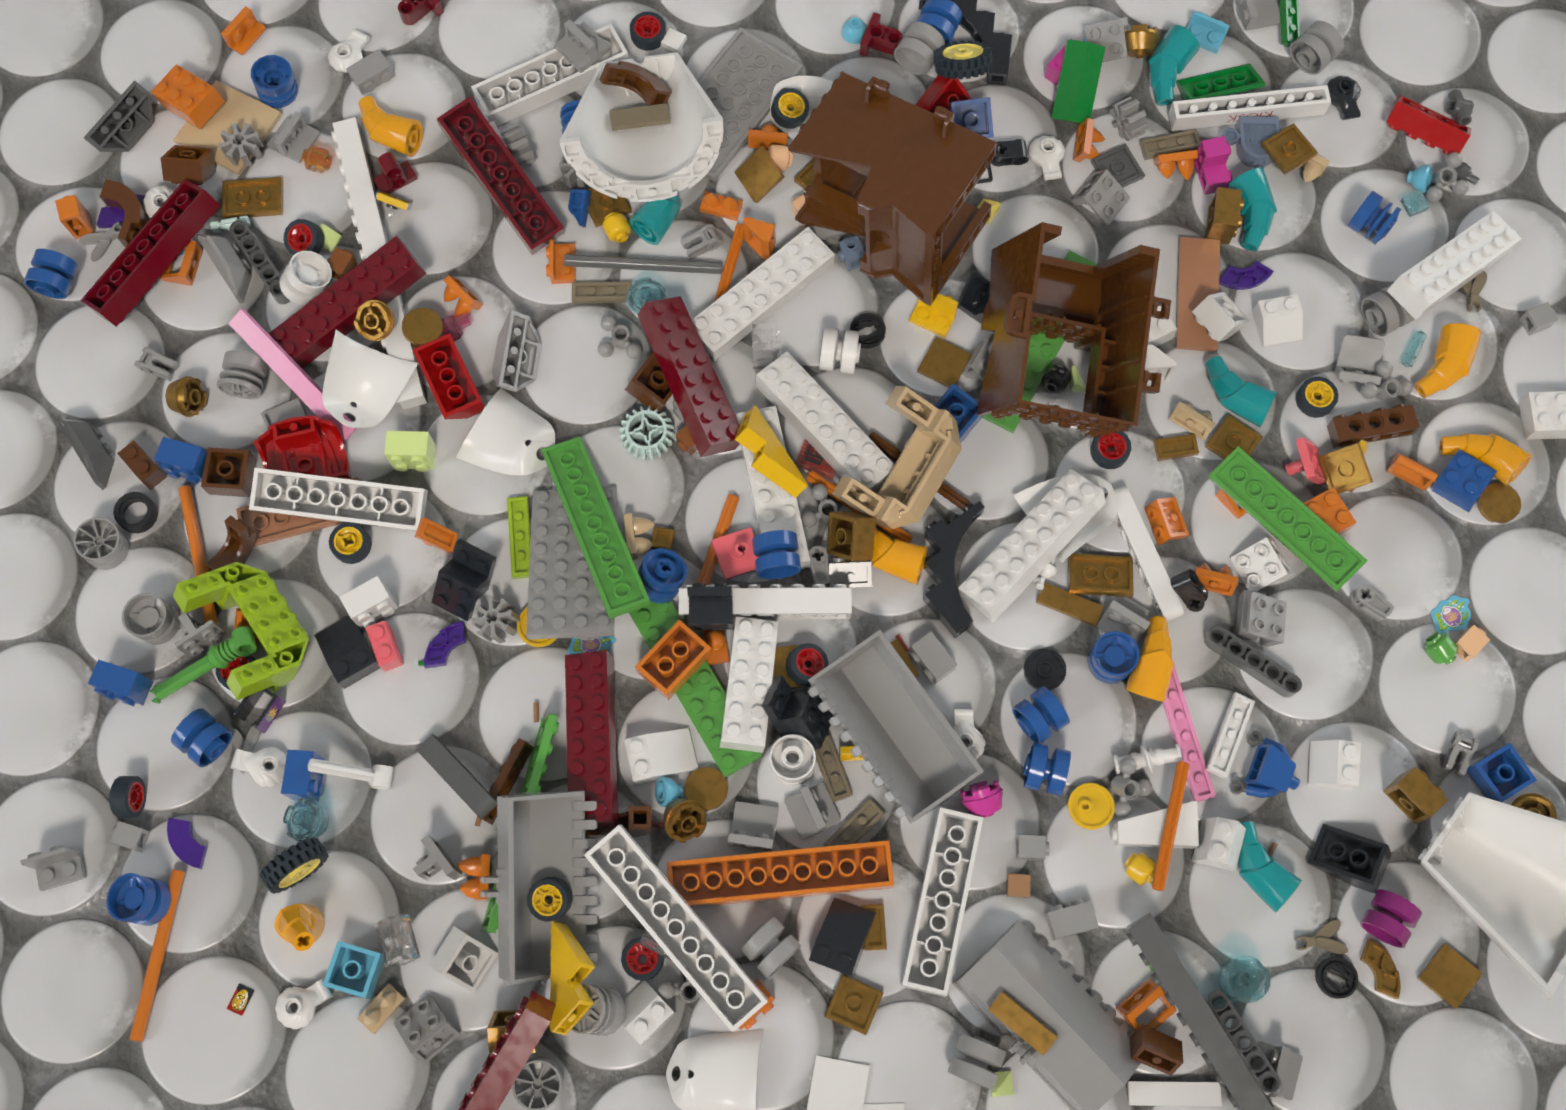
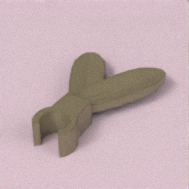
[1461,271,1487,312]
[1294,920,1348,954]

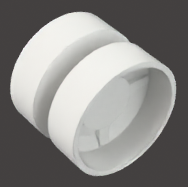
[279,251,332,305]
[819,327,861,374]
[769,734,816,786]

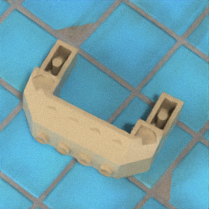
[832,386,962,529]

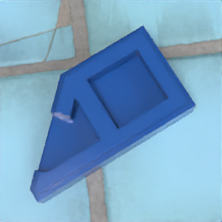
[568,189,591,228]

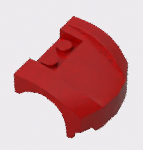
[253,416,352,479]

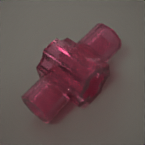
[441,313,472,341]

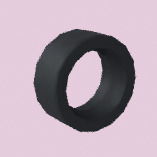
[113,492,158,534]

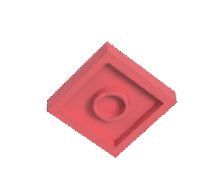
[1285,437,1327,486]
[711,527,759,580]

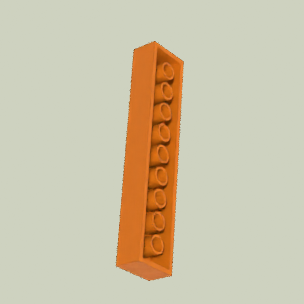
[667,840,894,908]

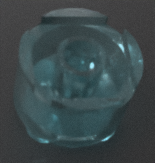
[1218,956,1271,1004]

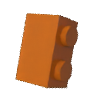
[55,195,95,239]

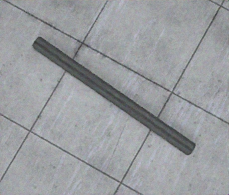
[564,254,723,274]

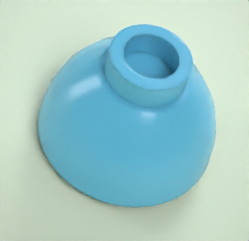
[841,17,867,44]
[1407,165,1433,193]
[655,776,683,807]

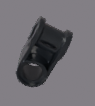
[991,139,1029,167]
[1170,569,1208,612]

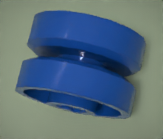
[638,548,688,603]

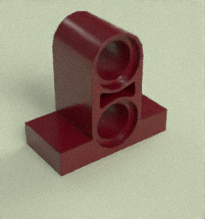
[398,0,444,26]
[860,12,903,57]
[373,152,418,194]

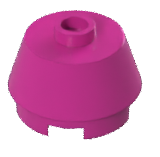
[960,780,1003,818]

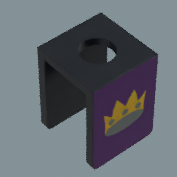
[233,689,286,733]

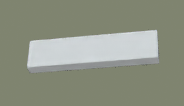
[1205,692,1255,779]
[1127,1081,1222,1106]

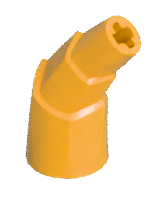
[358,96,423,157]
[1414,323,1482,398]
[1440,433,1533,486]
[871,527,928,585]
[1125,616,1174,702]
[274,903,325,951]

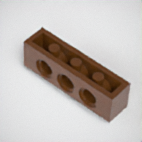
[1327,404,1420,449]

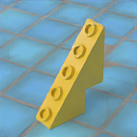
[735,405,808,498]
[549,921,595,1035]

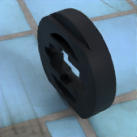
[850,313,886,348]
[1315,957,1358,999]

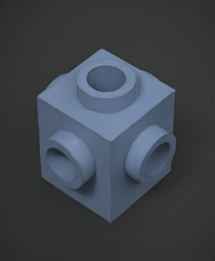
[837,236,866,271]

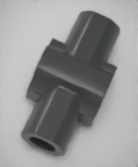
[1446,89,1474,126]

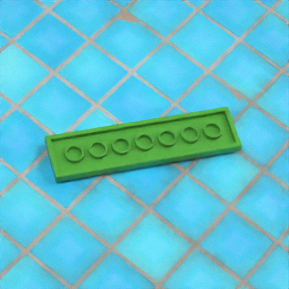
[1208,446,1368,592]

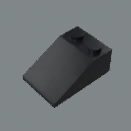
[314,616,380,689]
[1307,824,1392,894]
[809,897,876,977]

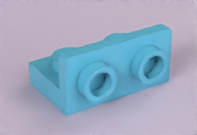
[1187,11,1229,54]

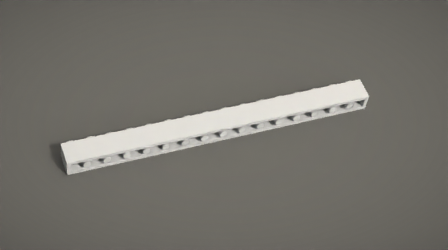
[331,117,427,410]

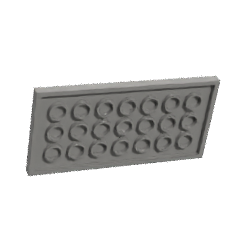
[697,27,803,182]
[526,487,617,639]

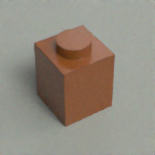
[327,247,358,280]
[675,425,697,456]

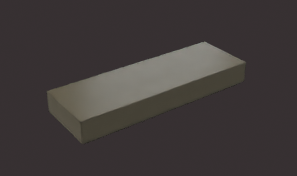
[609,103,671,131]
[1139,129,1201,160]
[572,281,632,304]
[815,734,853,803]
[823,798,885,847]

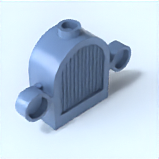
[1222,116,1280,169]

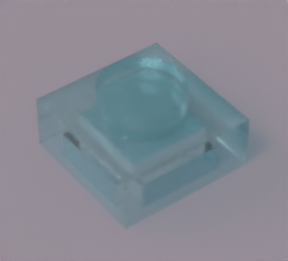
[1400,191,1430,217]

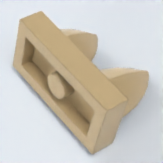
[1295,154,1330,182]
[1169,402,1215,441]
[623,513,655,560]
[357,983,406,1034]

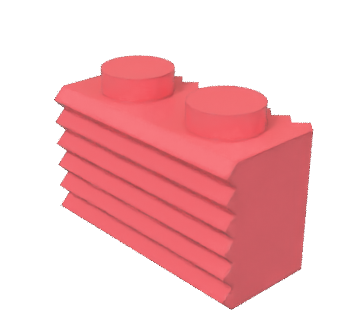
[366,621,403,672]

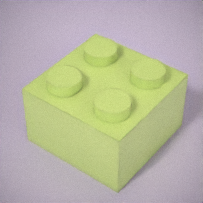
[384,431,436,472]

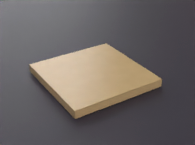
[173,80,282,176]

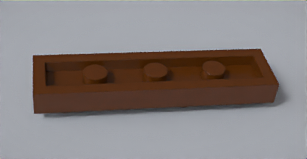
[477,738,534,825]

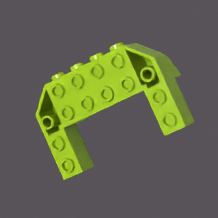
[173,562,309,700]

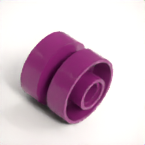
[1360,889,1422,948]

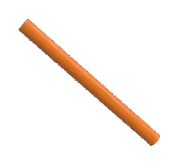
[178,485,219,625]
[129,870,185,1042]

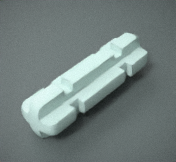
[210,215,251,233]

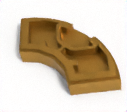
[1360,938,1401,999]

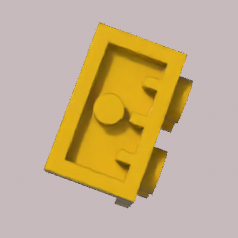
[909,294,958,338]

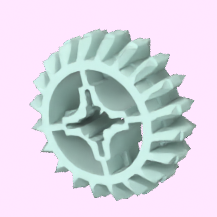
[619,405,675,461]

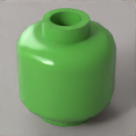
[1424,632,1458,665]

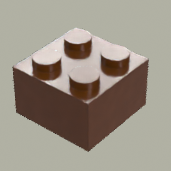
[160,145,216,186]
[625,352,672,413]
[201,447,256,497]

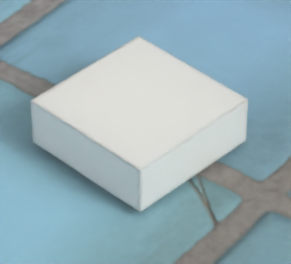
[661,28,687,53]

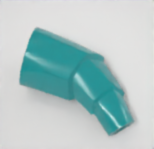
[1149,25,1200,106]
[1228,167,1277,251]
[629,195,681,245]
[1205,356,1277,428]
[1238,822,1302,913]

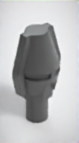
[1446,162,1480,185]

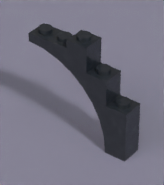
[919,0,1012,85]
[923,501,985,639]

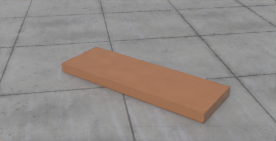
[1176,237,1220,352]
[236,477,360,547]

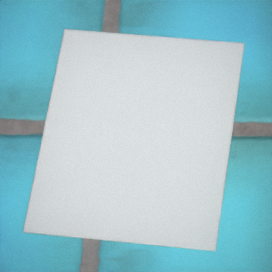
[807,1055,870,1110]

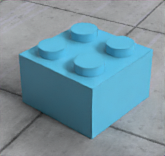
[322,941,387,1000]

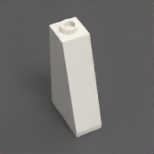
[1111,801,1199,849]

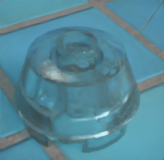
[627,277,667,314]
[283,798,329,841]

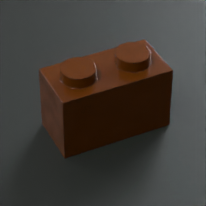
[117,440,167,490]
[1130,1024,1183,1076]

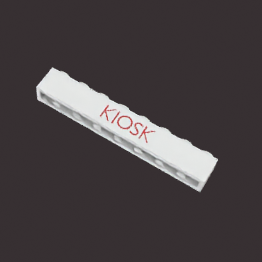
[1168,85,1331,131]

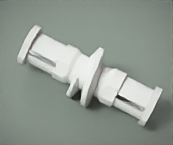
[1113,744,1182,774]

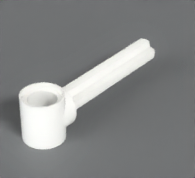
[307,758,394,790]

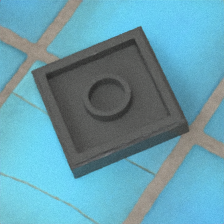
[1091,144,1145,188]

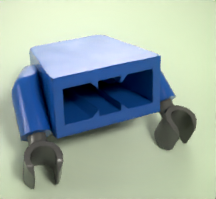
[1231,731,1300,798]

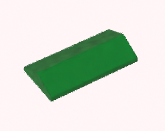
[1051,39,1106,124]
[1176,63,1265,100]

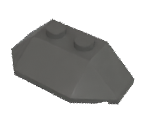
[84,80,153,152]
[56,418,114,490]

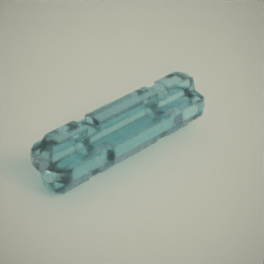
[1401,330,1427,368]

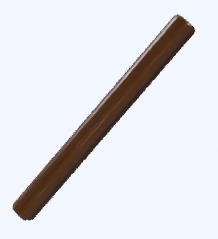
[868,432,971,511]

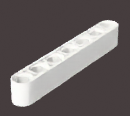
[1104,485,1184,621]

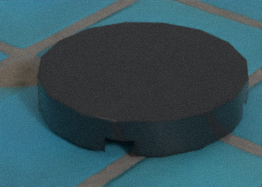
[1023,649,1067,691]

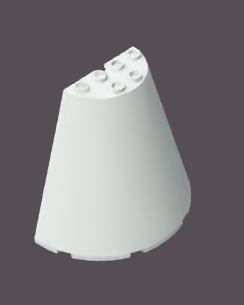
[560,52,724,202]
[1418,793,1566,999]

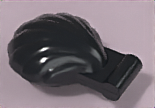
[1326,76,1361,120]

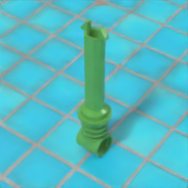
[150,626,257,704]

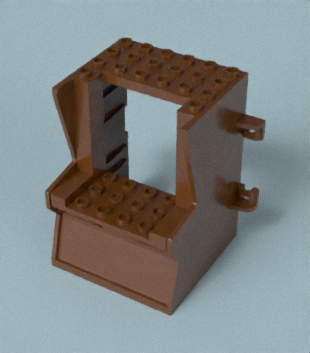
[788,72,997,306]
[976,222,1171,438]

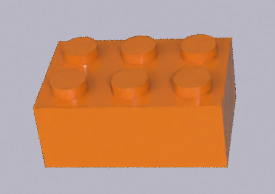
[151,64,226,130]
[1294,487,1357,558]
[635,620,712,701]

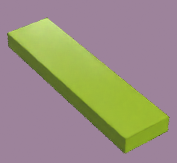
[507,496,531,579]

